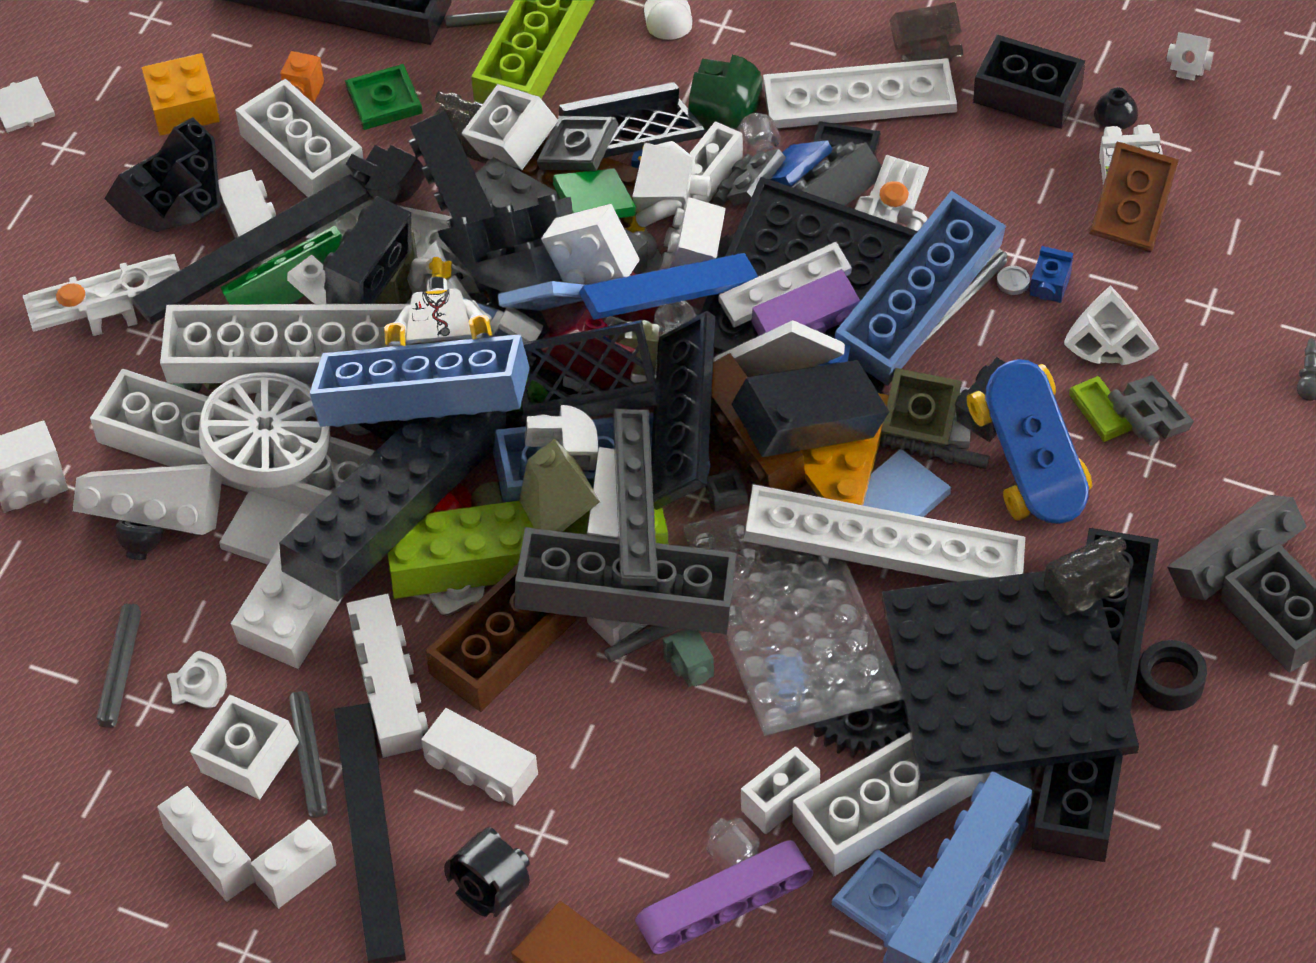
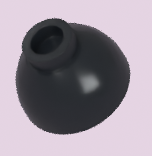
[1094,87,1138,129]
[115,520,164,560]

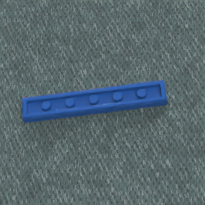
[579,253,759,320]

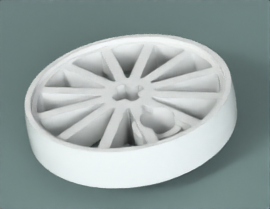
[199,372,330,488]

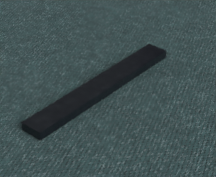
[132,174,369,325]
[334,703,406,963]

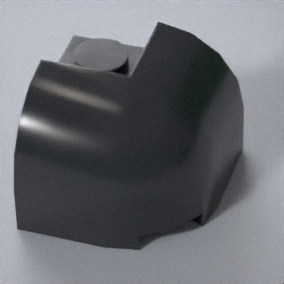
[345,145,425,204]

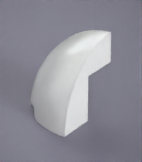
[1064,285,1159,365]

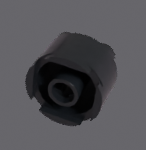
[444,827,530,918]

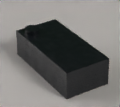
[731,360,889,457]

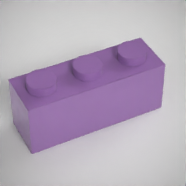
[752,269,860,336]

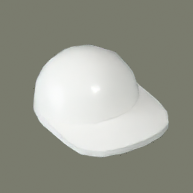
[644,0,692,40]

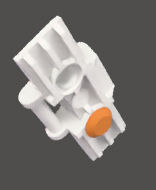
[854,155,929,231]
[23,254,180,336]

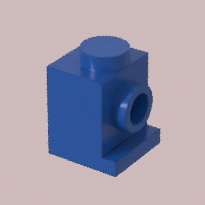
[1030,246,1073,303]

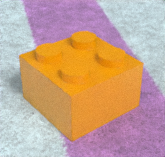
[142,53,220,136]

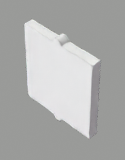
[0,76,55,133]

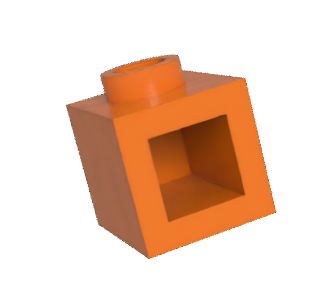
[280,51,324,104]

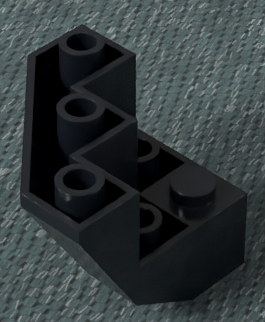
[104,117,221,232]
[438,193,572,292]

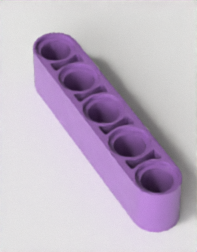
[635,840,813,954]

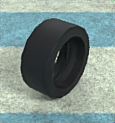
[1137,640,1207,711]

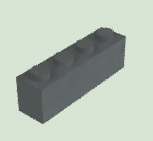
[1167,495,1307,600]

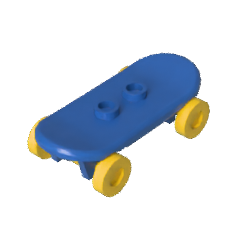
[967,359,1092,524]

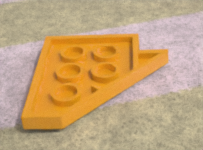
[801,393,889,505]

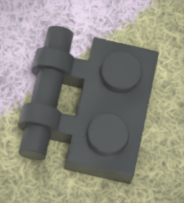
[713,149,786,206]
[1107,375,1194,446]

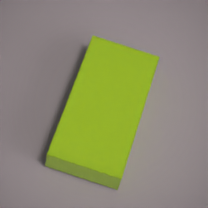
[1069,376,1133,442]

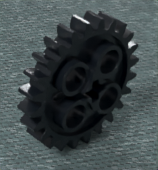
[805,651,909,758]

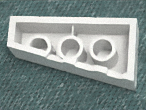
[73,464,222,535]
[346,594,429,758]

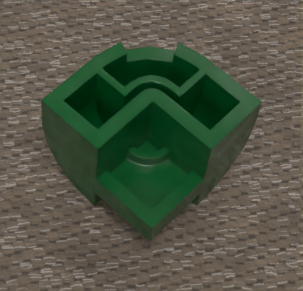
[688,54,763,132]

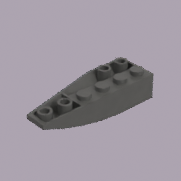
[716,142,882,259]

